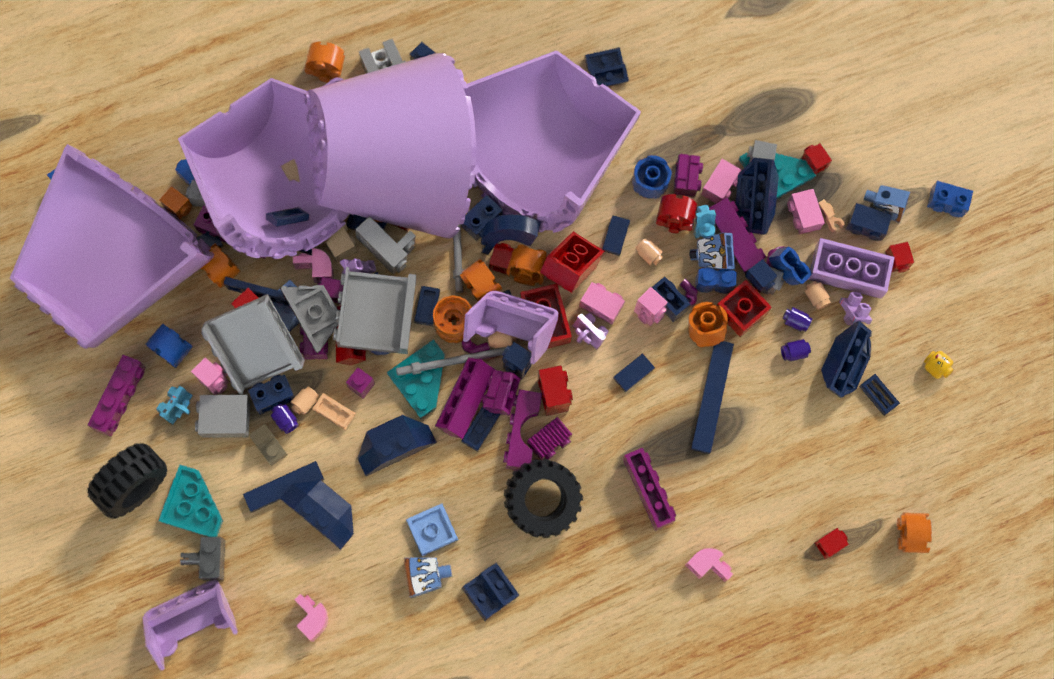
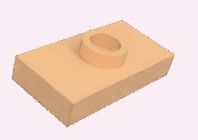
[312,393,356,430]

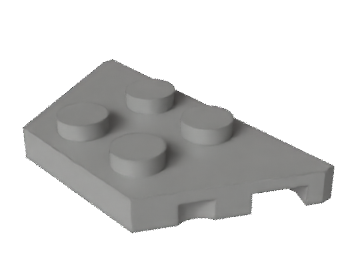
[280,285,339,353]

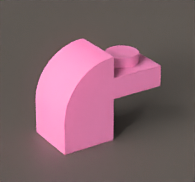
[293,248,333,283]
[685,548,733,582]
[295,594,328,642]

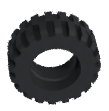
[87,443,168,519]
[504,459,583,538]

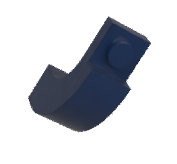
[481,215,541,255]

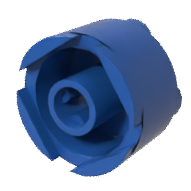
[632,155,672,199]
[145,323,193,368]

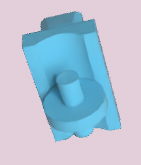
[694,205,716,238]
[156,386,193,425]

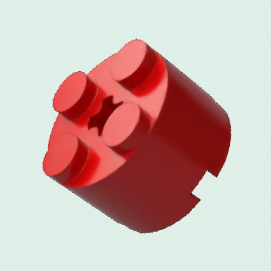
[656,194,697,234]

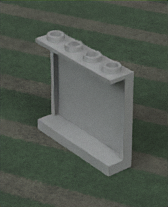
[333,267,416,354]
[201,294,305,395]

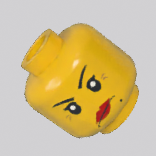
[924,351,954,379]

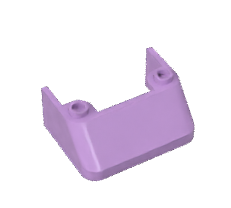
[463,291,558,364]
[143,580,238,670]

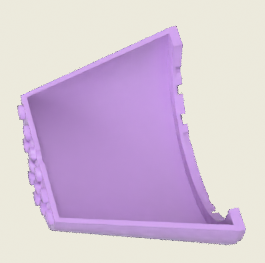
[464,50,641,233]
[304,53,476,238]
[178,78,354,259]
[10,144,214,349]

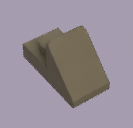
[249,424,287,466]

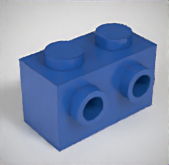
[927,181,973,217]

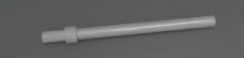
[453,224,464,293]
[396,347,506,376]

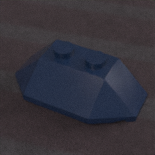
[736,157,779,235]
[821,321,872,398]
[357,415,437,477]
[280,480,354,550]

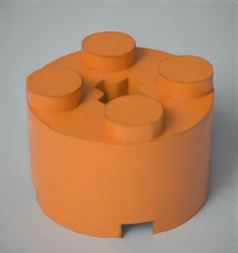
[304,42,345,83]
[201,243,241,288]
[506,244,547,286]
[460,259,502,302]
[688,302,728,347]
[897,512,932,553]

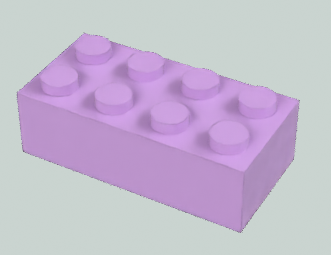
[808,238,894,299]

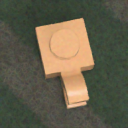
[818,199,845,233]

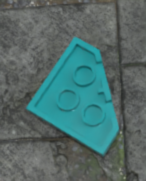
[738,152,816,199]
[387,339,445,419]
[158,465,223,537]

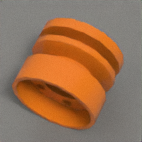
[433,295,472,343]

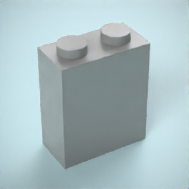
[195,395,250,438]

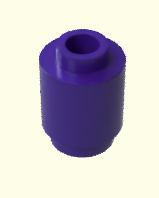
[782,307,812,332]
[781,339,811,362]
[271,404,299,434]

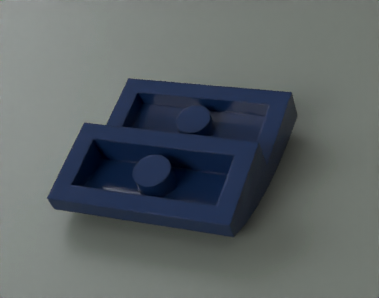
[584,47,629,86]
[462,563,519,621]

